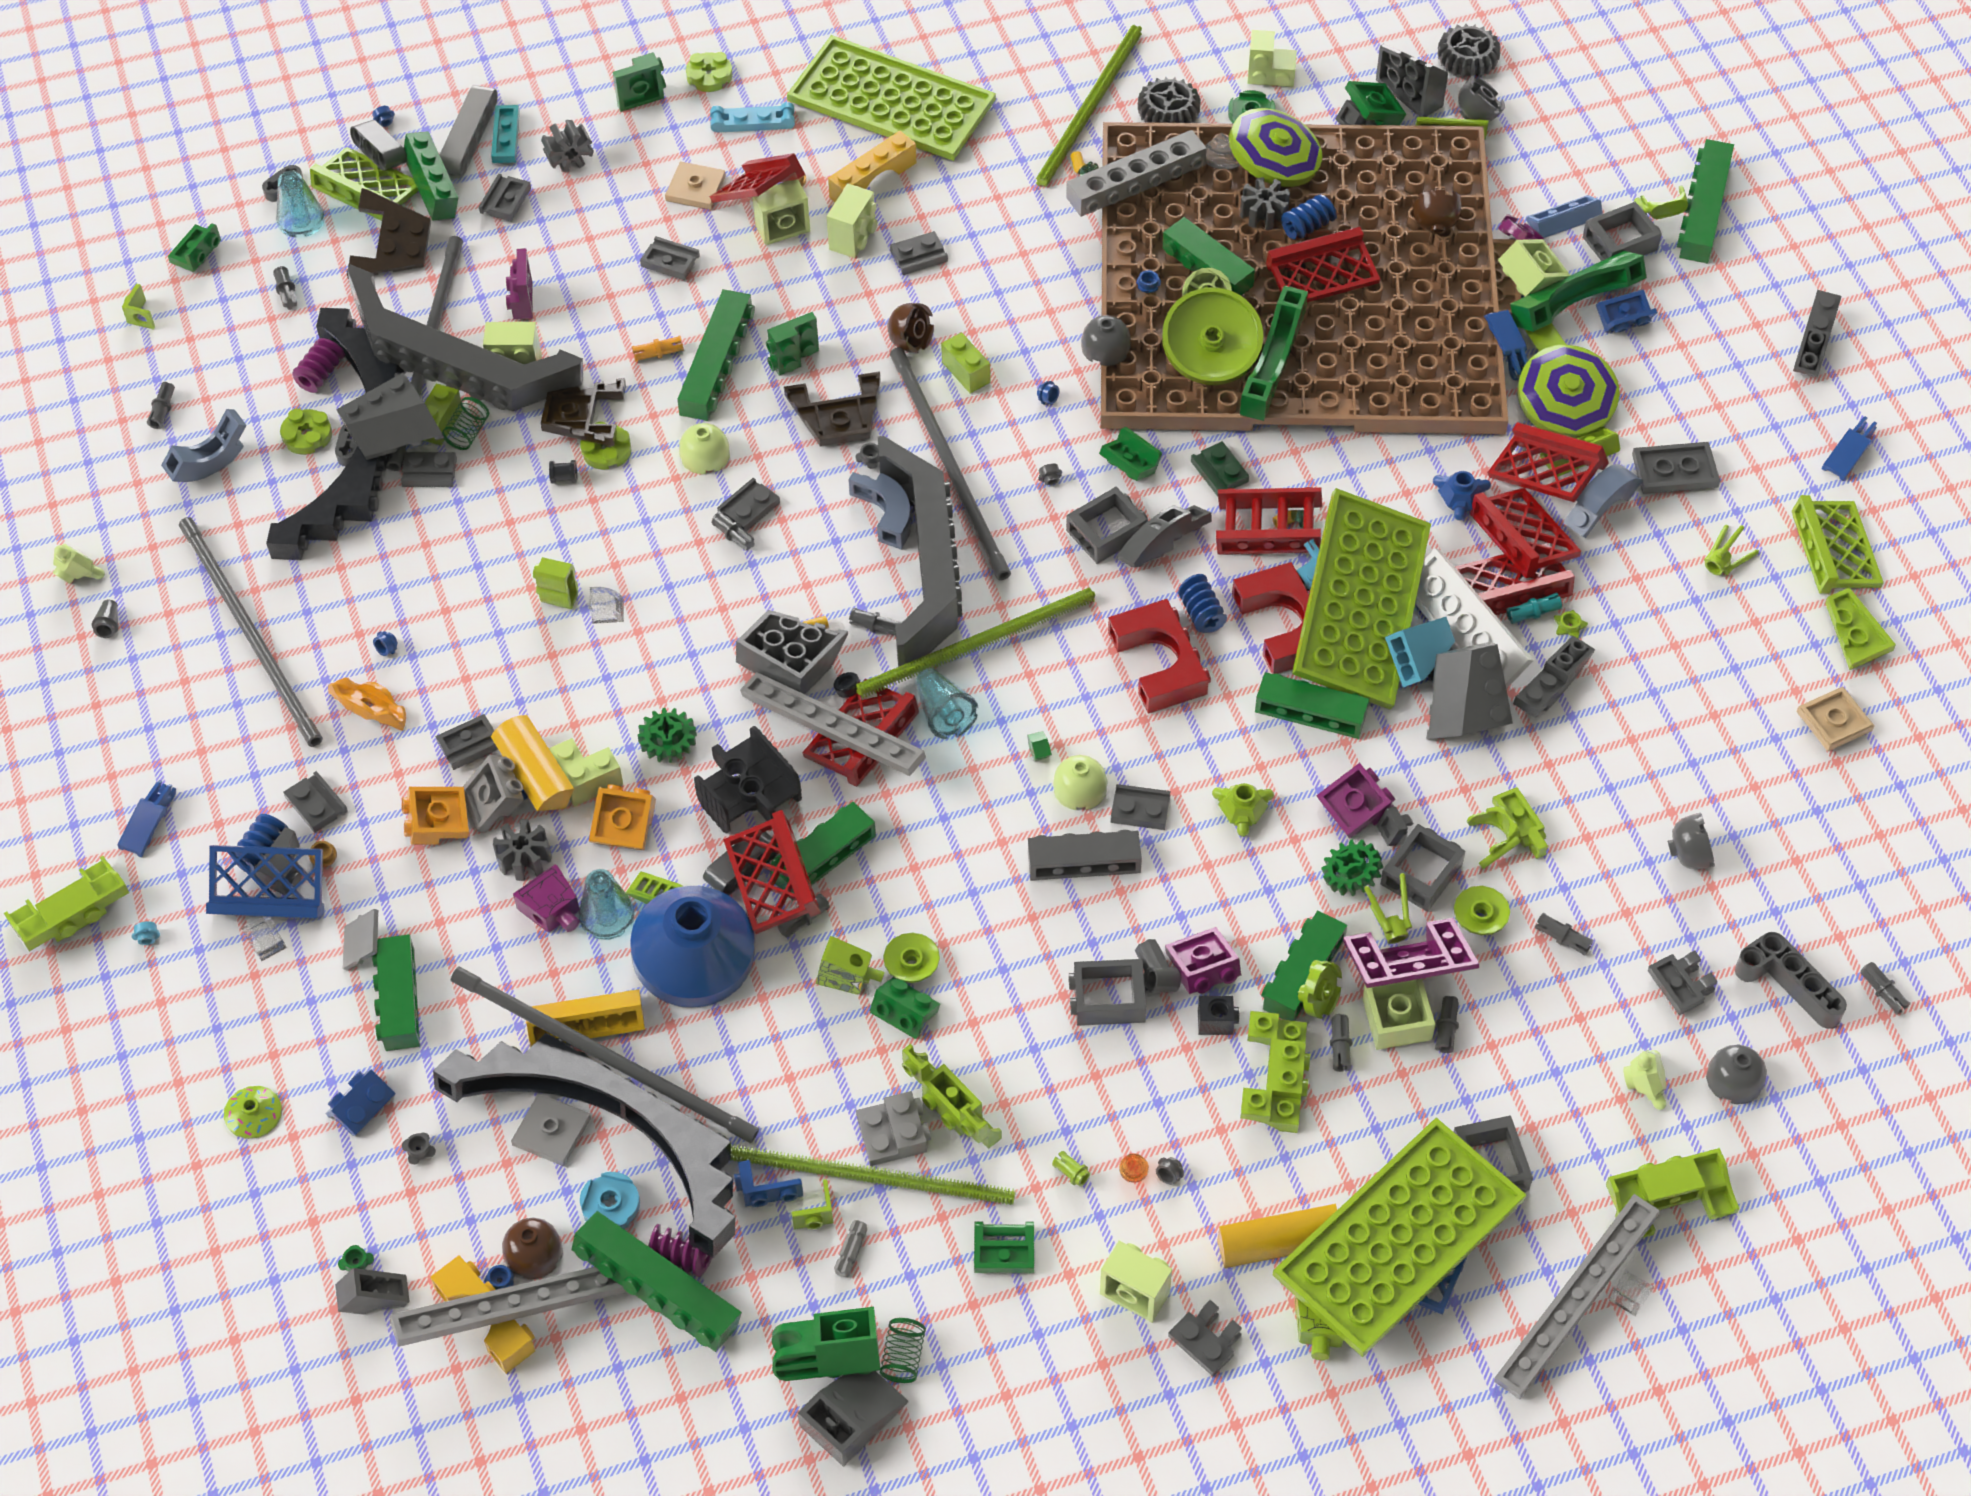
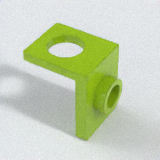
[122,283,155,329]
[791,1179,834,1230]

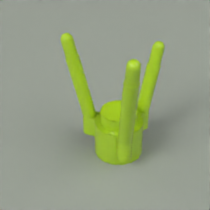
[1704,524,1759,575]
[1364,873,1412,944]

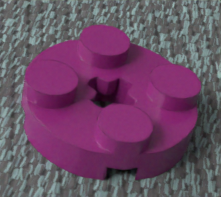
[1498,214,1546,242]

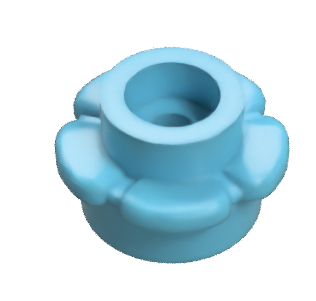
[131,921,160,945]

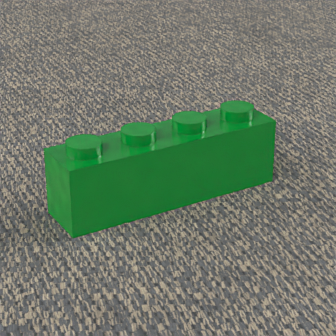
[403,131,459,221]
[1163,217,1255,296]
[1255,672,1369,739]
[770,802,876,901]
[1261,910,1348,1021]
[372,934,420,1051]

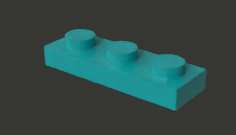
[491,105,520,163]

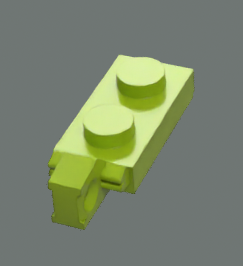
[1492,787,1548,859]

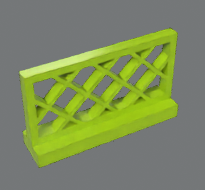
[310,147,419,221]
[1791,495,1884,594]

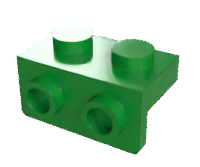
[168,223,221,272]
[1099,427,1162,481]
[870,977,940,1039]

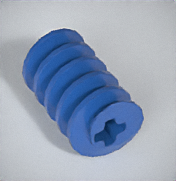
[1281,194,1337,240]
[1178,574,1227,633]
[231,814,288,875]

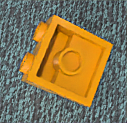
[589,784,656,851]
[401,786,469,845]

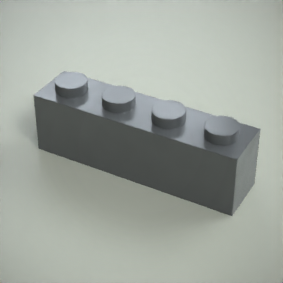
[1028,830,1142,881]

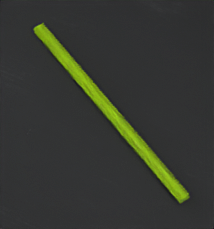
[1036,24,1142,187]
[856,587,1096,699]
[730,1144,1016,1205]

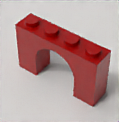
[1232,562,1310,674]
[1108,599,1211,714]

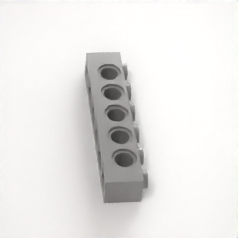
[1066,130,1207,217]

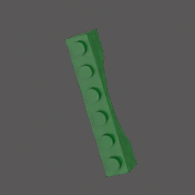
[1510,251,1647,332]
[1240,286,1308,421]

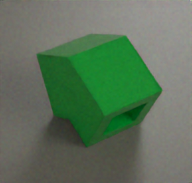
[1027,731,1052,761]

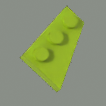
[1825,587,1896,670]

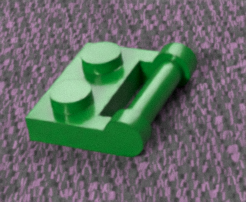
[974,1221,1034,1273]

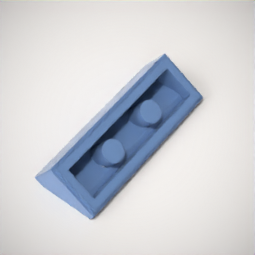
[1526,195,1603,238]

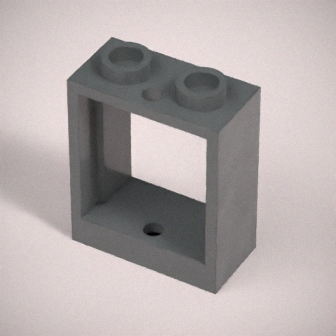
[1582,201,1662,261]
[1066,486,1148,564]
[1380,824,1466,912]
[1068,959,1146,1026]
[1453,1115,1533,1193]

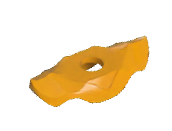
[328,677,406,731]

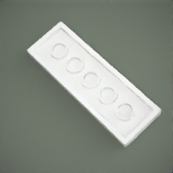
[1415,548,1534,689]

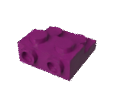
[506,248,533,320]
[1316,762,1396,839]
[1165,927,1242,994]

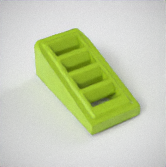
[626,871,683,904]

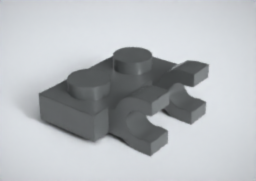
[1648,950,1717,1016]
[1168,1300,1242,1377]

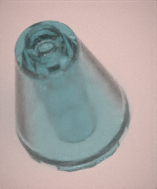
[276,171,324,237]
[915,669,978,739]
[578,869,635,940]

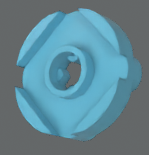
[580,1172,640,1230]

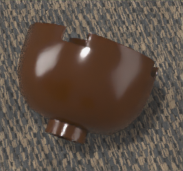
[1412,190,1462,234]
[887,303,934,353]
[502,1217,563,1280]

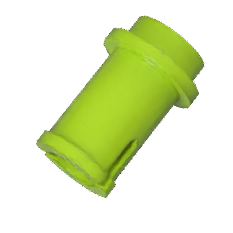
[1052,1151,1090,1186]

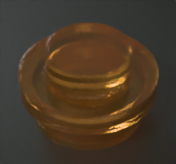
[1119,1153,1149,1183]

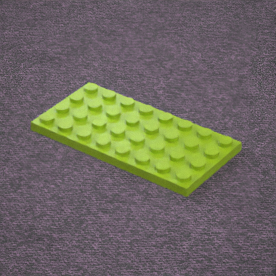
[787,35,996,161]
[1292,488,1431,710]
[1272,1117,1526,1357]

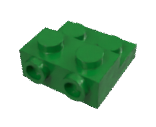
[612,52,666,112]
[1345,81,1407,126]
[766,312,819,376]

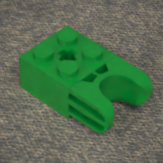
[772,1306,881,1381]

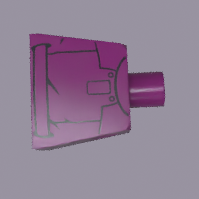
[513,864,580,932]

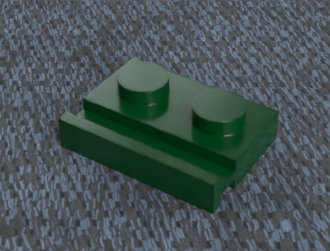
[1191,441,1249,496]

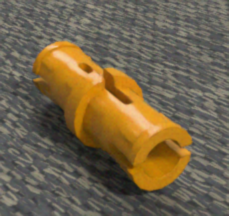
[632,335,684,362]

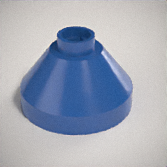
[630,886,755,1008]

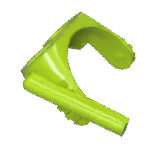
[1634,185,1688,219]
[1467,806,1520,869]

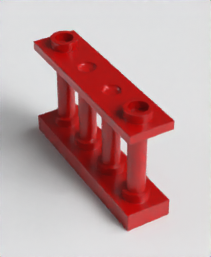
[1216,487,1323,555]

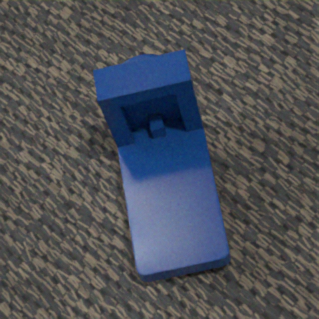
[734,1160,803,1207]

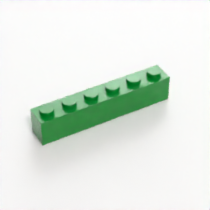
[1677,139,1735,264]
[677,289,755,421]
[571,1211,742,1352]

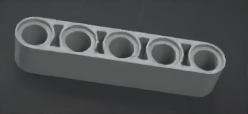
[439,85,498,176]

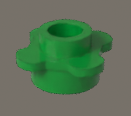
[338,1245,374,1272]

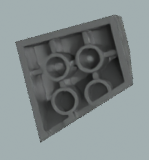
[1375,43,1449,117]
[336,372,444,460]
[736,610,848,694]
[1426,642,1513,739]

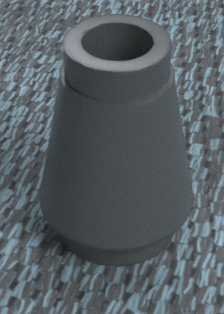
[91,599,118,638]

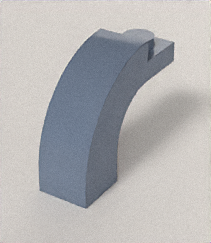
[161,409,247,482]
[1563,464,1643,538]
[848,472,911,550]

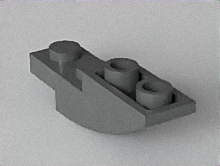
[1793,289,1842,378]
[1117,505,1212,568]
[1513,636,1595,718]

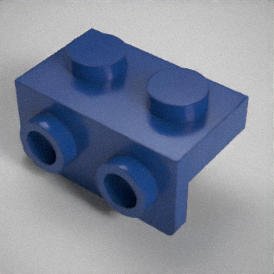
[1596,289,1658,333]
[325,1069,396,1136]

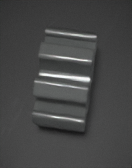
[541,120,594,172]
[1240,177,1290,230]
[493,819,552,881]

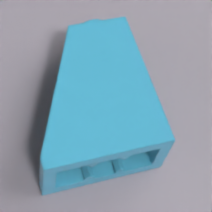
[1385,617,1455,687]

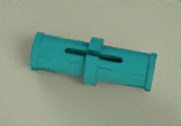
[1506,593,1562,625]

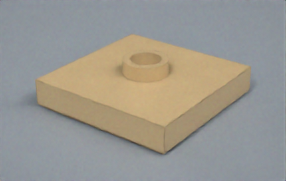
[665,161,726,210]
[1796,686,1874,751]

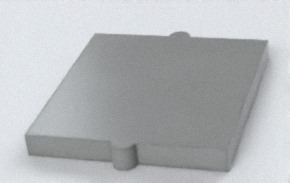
[342,908,379,970]

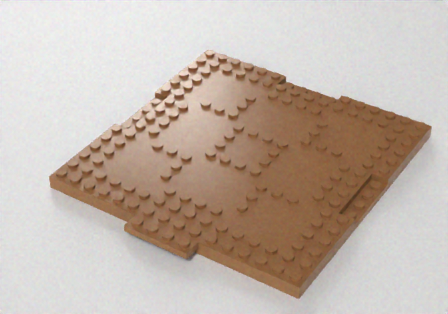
[1100,122,1521,434]

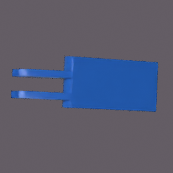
[1484,310,1528,381]
[1821,416,1877,481]
[117,780,176,858]

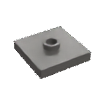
[511,1093,591,1166]

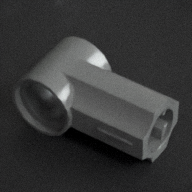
[1135,939,1181,992]

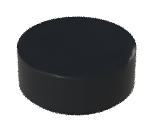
[833,672,861,698]

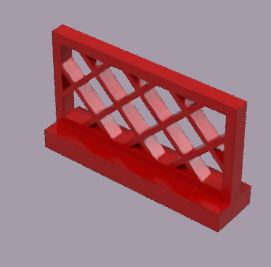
[709,153,806,203]
[1266,227,1380,302]
[1487,422,1609,502]
[1470,488,1581,578]
[1455,543,1575,615]
[802,679,919,787]
[723,810,821,934]

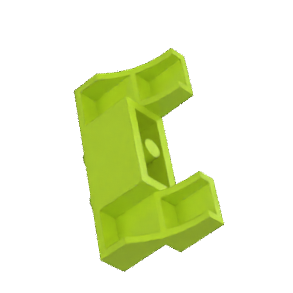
[3,856,129,952]
[1240,1011,1311,1133]
[902,1044,1002,1149]
[1606,1148,1739,1238]

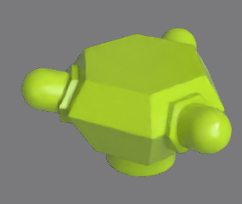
[1212,783,1274,837]

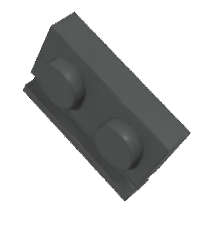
[479,173,531,222]
[890,231,948,275]
[640,236,700,281]
[401,452,457,487]
[717,478,780,532]
[435,714,498,770]
[283,771,348,833]
[1110,784,1171,830]

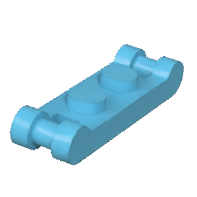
[710,102,795,133]

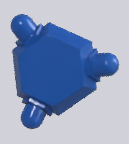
[1433,471,1491,521]

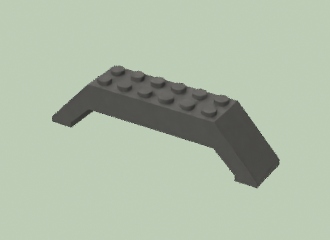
[347,264,583,411]
[877,436,962,667]

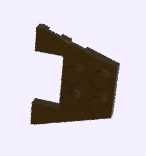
[347,188,431,279]
[784,371,881,447]
[541,378,626,446]

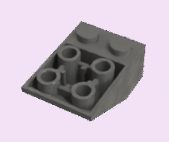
[797,1371,909,1467]

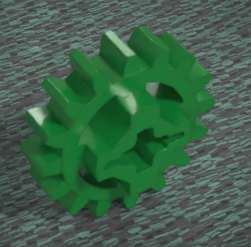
[637,708,697,763]
[1321,839,1384,896]

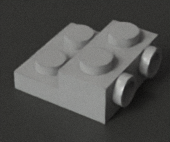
[463,755,524,832]
[856,1091,931,1166]

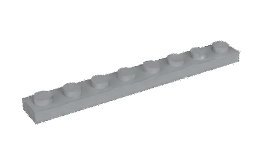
[740,672,926,776]
[1494,1194,1660,1399]
[390,1267,627,1347]

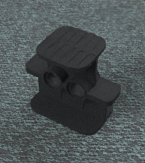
[694,726,802,833]

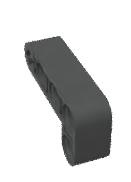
[1734,932,1847,1029]

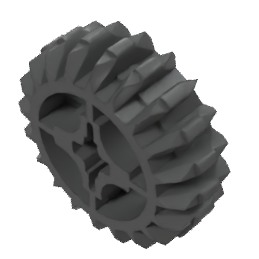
[1437,23,1501,79]
[1137,76,1201,123]

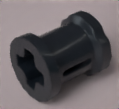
[549,460,578,484]

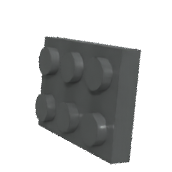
[1632,441,1720,494]

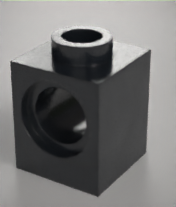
[1197,996,1239,1035]

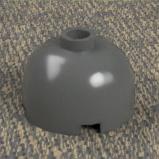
[1458,76,1505,122]
[1081,315,1131,366]
[1667,812,1715,870]
[1706,1044,1767,1105]

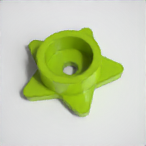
[1554,610,1588,638]

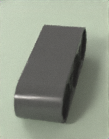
[350,120,407,171]
[703,832,779,896]

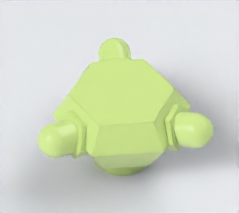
[53,544,105,584]
[1623,1050,1667,1110]

